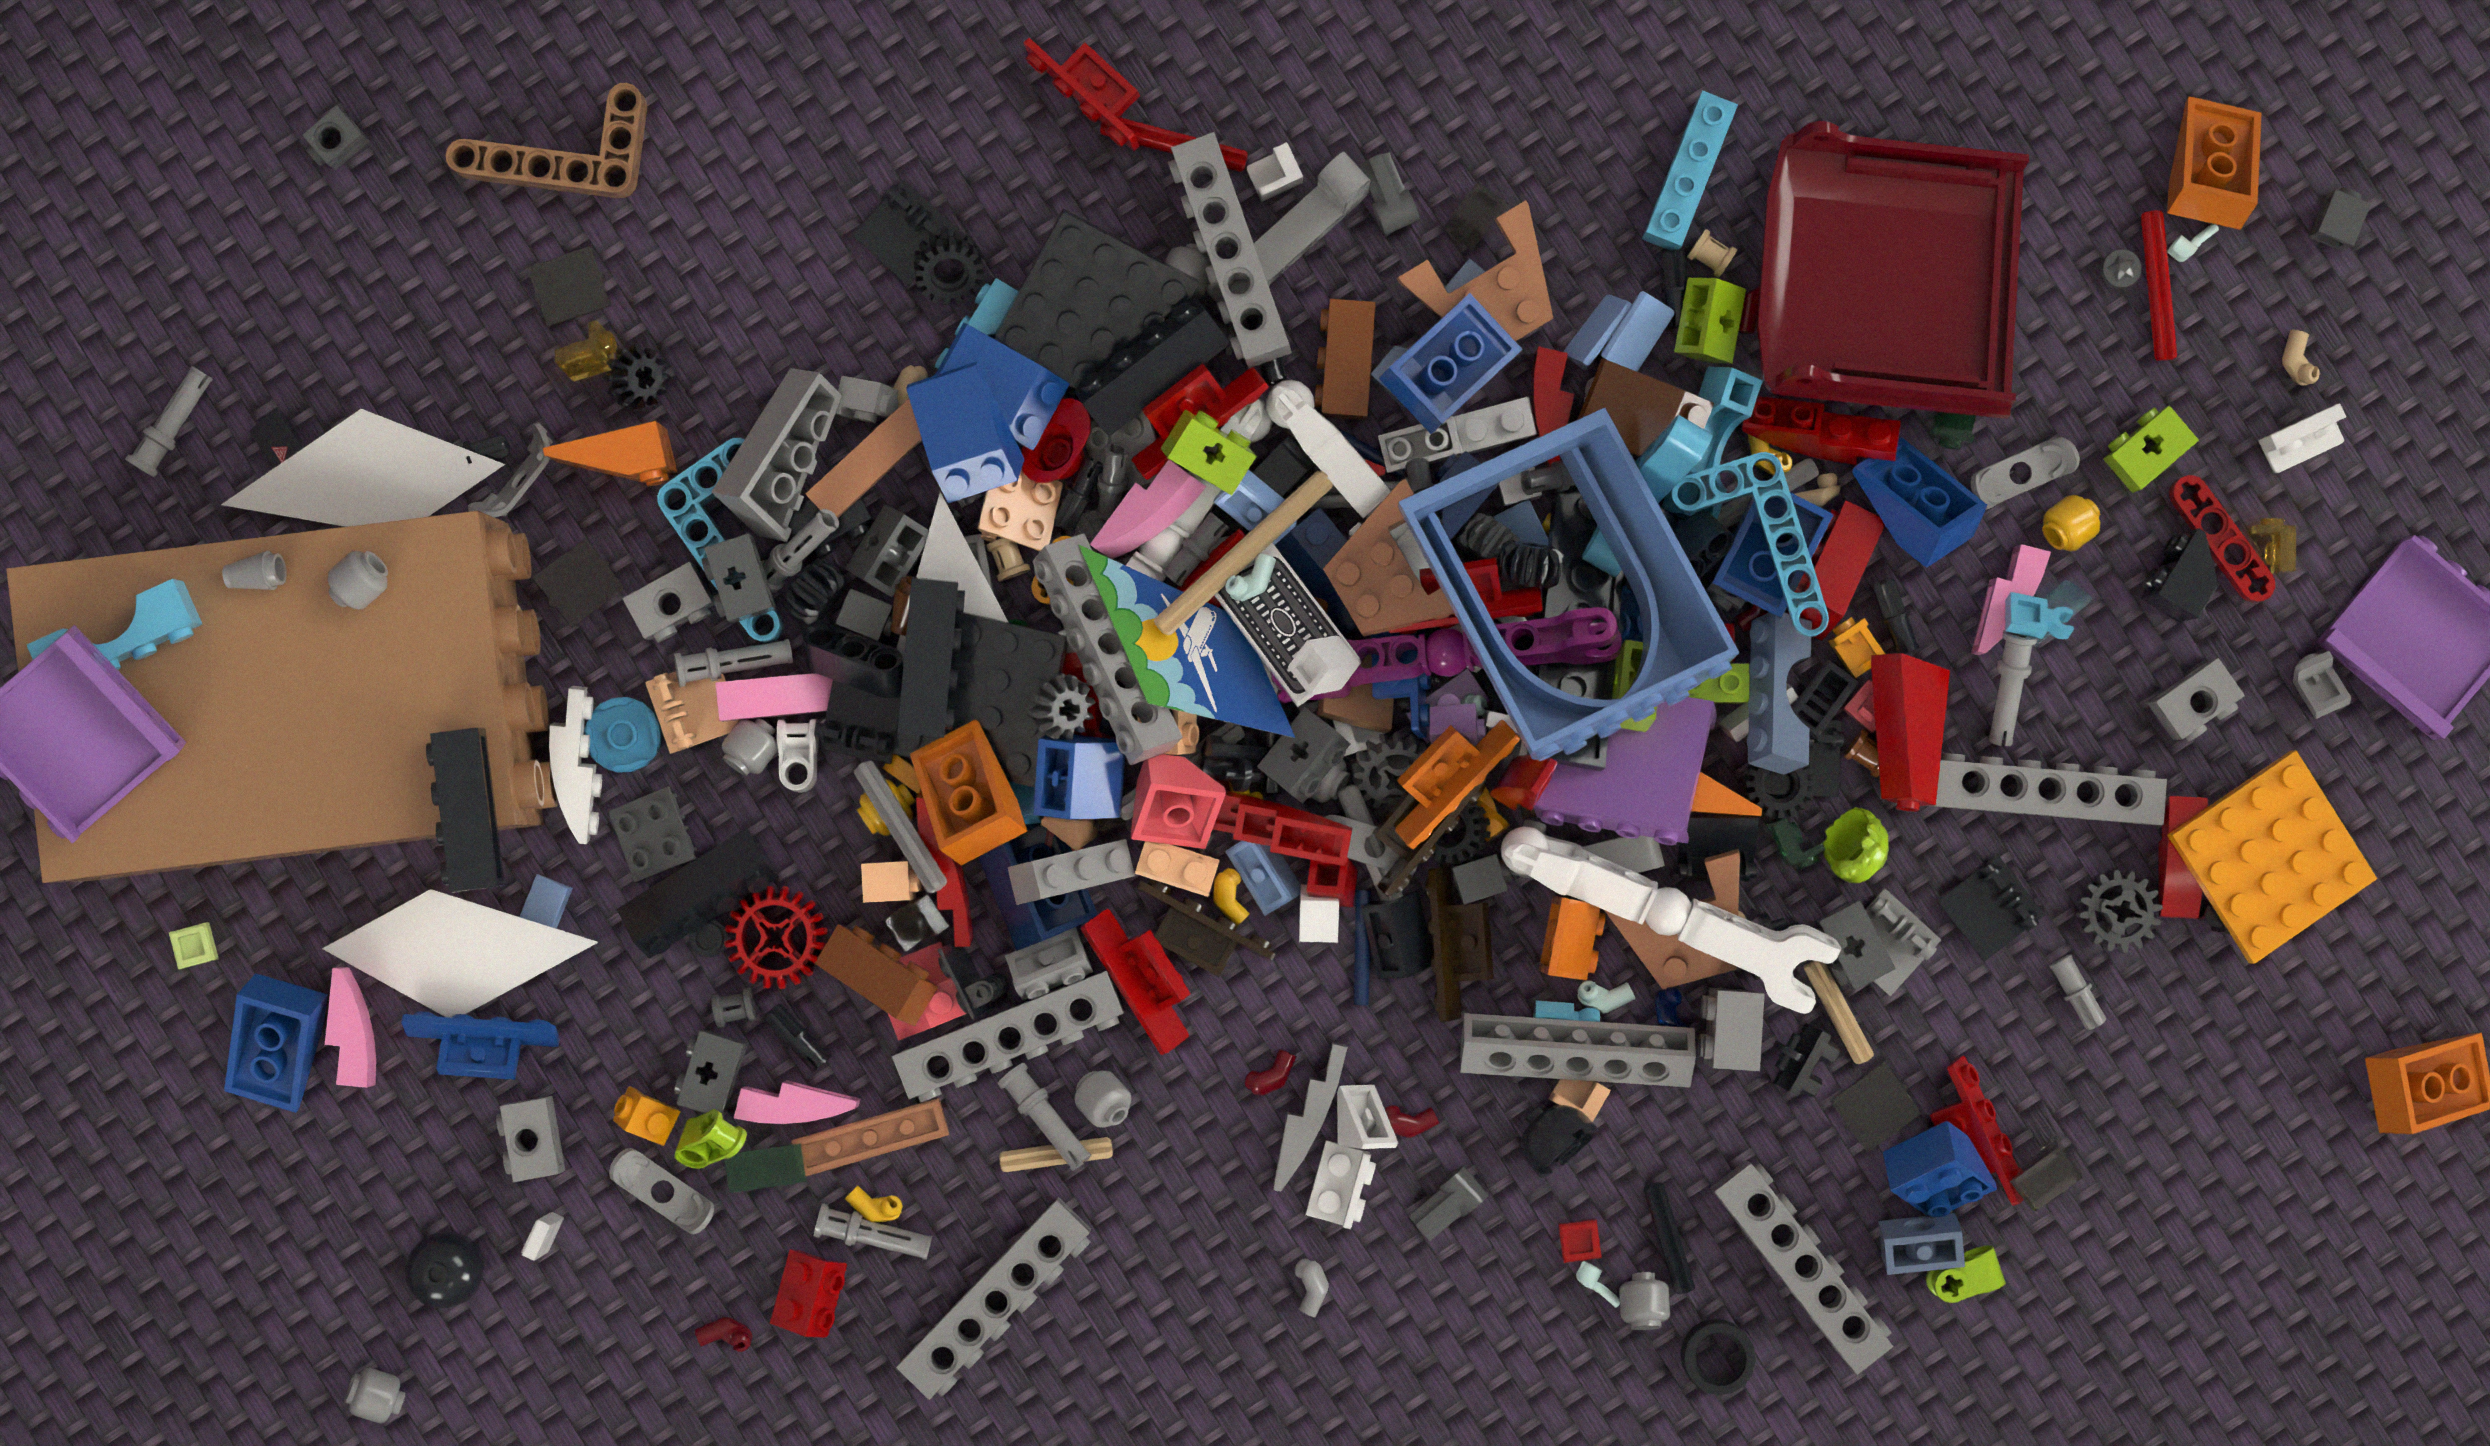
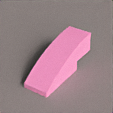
[1090,459,1206,559]
[1971,544,2051,655]
[715,673,833,722]
[325,967,376,1088]
[734,1080,860,1124]

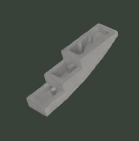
[1273,1042,1348,1192]

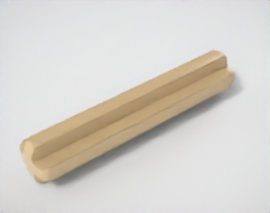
[1804,960,1874,1064]
[999,1137,1113,1172]

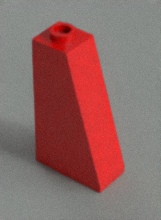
[1871,653,1950,812]

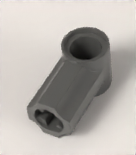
[1359,152,1420,235]
[1408,1165,1488,1241]

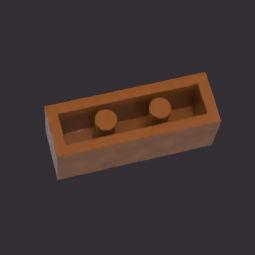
[1314,299,1376,420]
[814,924,938,1026]

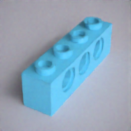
[1641,90,1738,251]

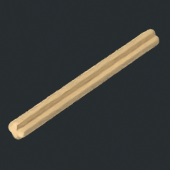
[1154,471,1333,636]

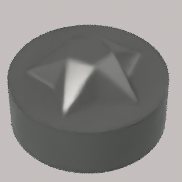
[2100,249,2141,289]

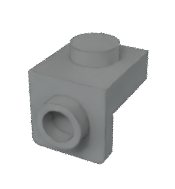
[2293,651,2351,719]

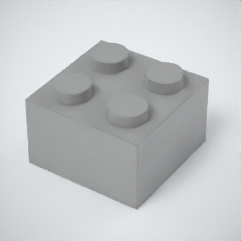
[1698,987,1764,1071]

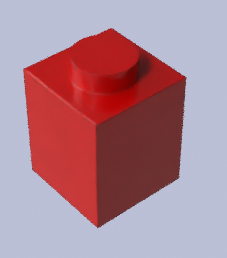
[1306,858,1358,907]

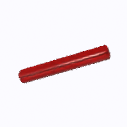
[1100,117,1248,172]
[2141,210,2177,361]

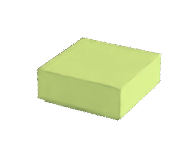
[169,922,219,969]

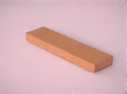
[806,398,922,518]
[791,1097,950,1177]

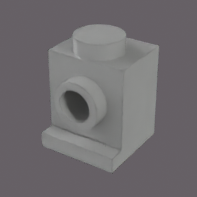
[835,376,898,424]

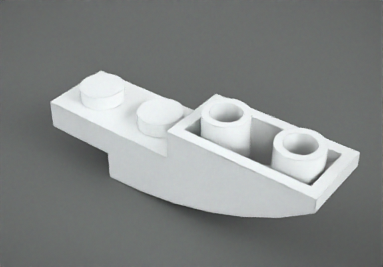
[1378,397,1538,473]
[549,686,602,844]

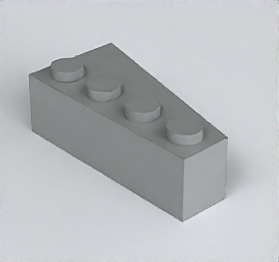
[712,368,842,542]

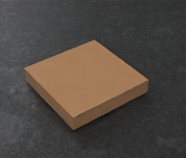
[1317,654,1394,733]

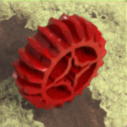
[724,886,829,989]

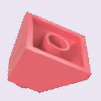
[1131,754,1226,849]
[888,941,969,1041]

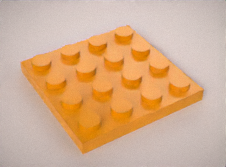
[2167,750,2377,964]

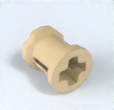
[1687,229,1738,278]
[986,538,1031,582]

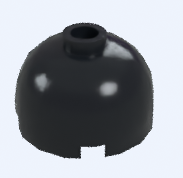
[1521,1104,1599,1178]
[405,1231,484,1308]

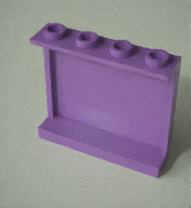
[2316,535,2490,740]
[0,625,187,843]
[1534,697,1717,845]

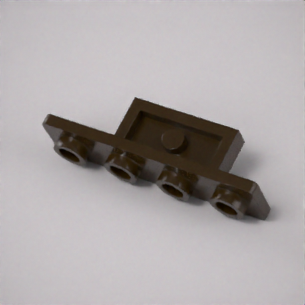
[1372,777,1487,898]
[1425,867,1494,1022]
[1137,879,1276,978]

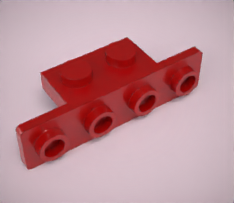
[1023,37,1140,151]
[1131,363,1269,480]
[1389,558,1543,634]
[1081,909,1191,1055]
[1930,1055,2030,1206]

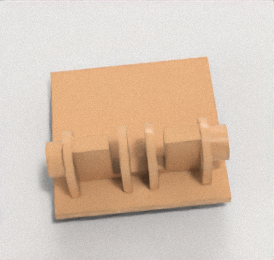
[977,469,1063,551]
[645,671,740,754]

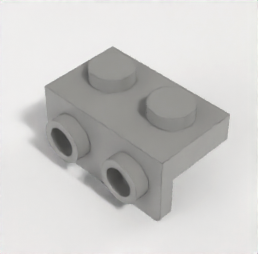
[1005,927,1093,1000]

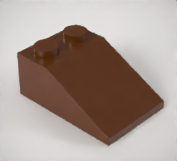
[1577,358,1714,456]

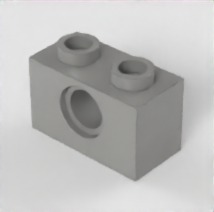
[622,562,715,643]
[2147,658,2245,742]
[496,1095,566,1182]

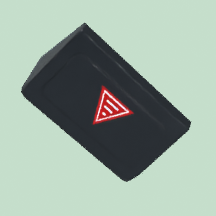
[249,408,306,468]

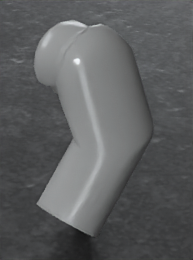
[1295,1259,1329,1317]

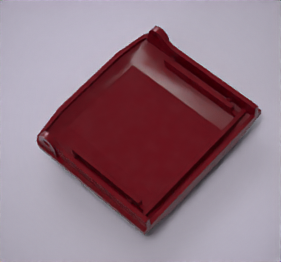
[1757,121,2029,419]

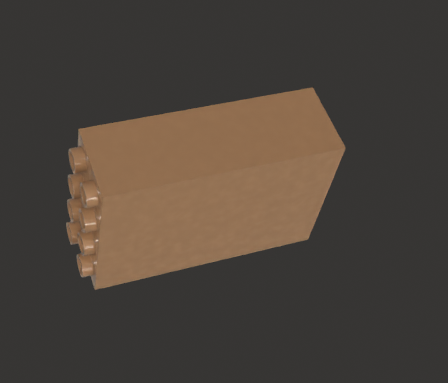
[7,511,558,883]

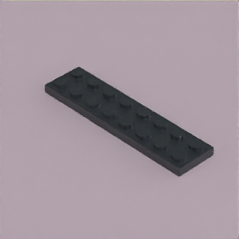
[1527,485,1624,771]

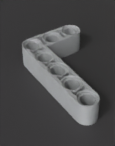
[1206,152,1371,303]

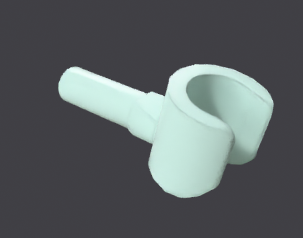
[2167,224,2219,262]
[1576,1261,1620,1308]

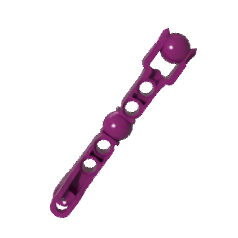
[1270,607,1623,703]

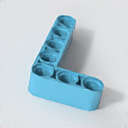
[1582,415,1713,577]
[657,438,784,643]
[1672,452,1829,637]

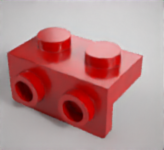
[770,1249,847,1337]

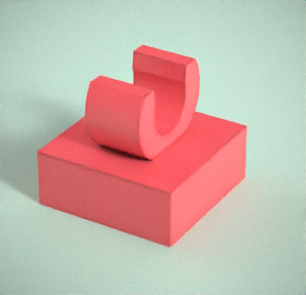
[1842,680,1876,734]

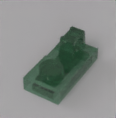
[725,1143,807,1193]

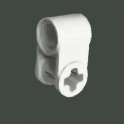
[777,719,819,793]

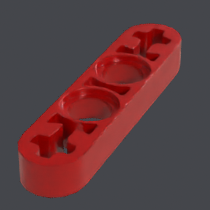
[2169,475,2276,603]

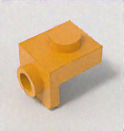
[1828,617,1885,679]
[613,1086,681,1146]

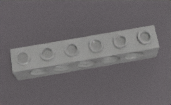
[1168,132,1292,368]
[1032,533,1183,765]
[1929,753,2167,825]
[892,970,1125,1102]
[1460,1013,1696,1087]
[1710,1160,1893,1375]
[896,1197,1091,1400]

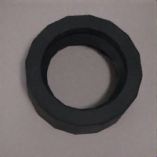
[1680,1319,1756,1395]

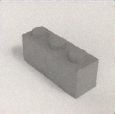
[1007,839,1135,905]

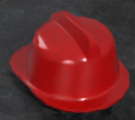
[1021,398,1091,483]

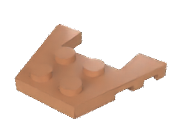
[1396,200,1553,341]
[1323,479,1454,637]
[1604,849,1740,989]

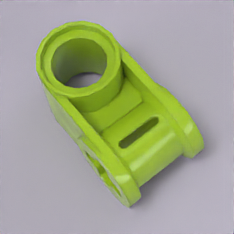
[674,1109,747,1169]
[1926,1245,2006,1303]

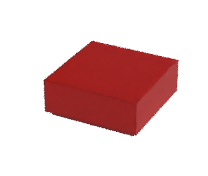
[1558,1218,1602,1263]

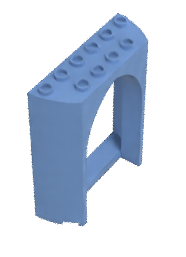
[1398,408,1739,761]

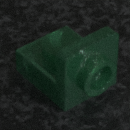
[1929,411,1976,450]
[1767,817,1826,869]

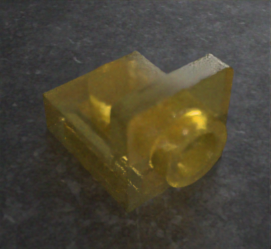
[555,320,617,382]
[2249,518,2296,574]

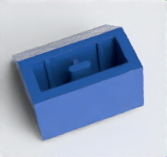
[1033,734,1125,820]
[1883,1121,1997,1218]

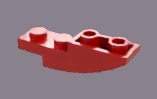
[1742,396,1901,465]

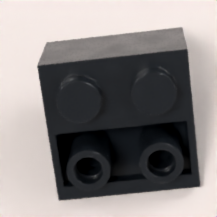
[2140,528,2218,622]

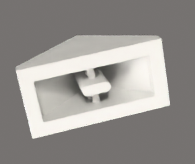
[1337,1085,1398,1149]

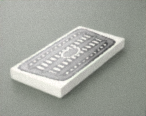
[1214,543,1361,707]

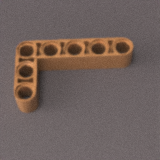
[446,83,647,198]

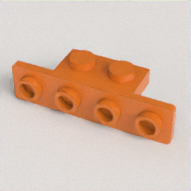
[1395,720,1520,849]

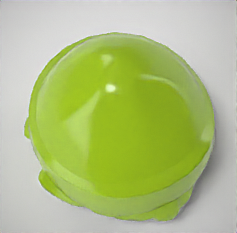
[1822,807,1889,883]

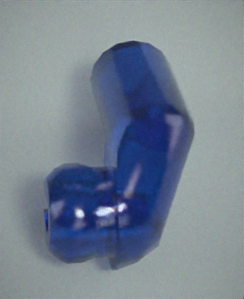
[1654,987,1691,1028]

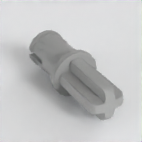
[2049,954,2106,1030]

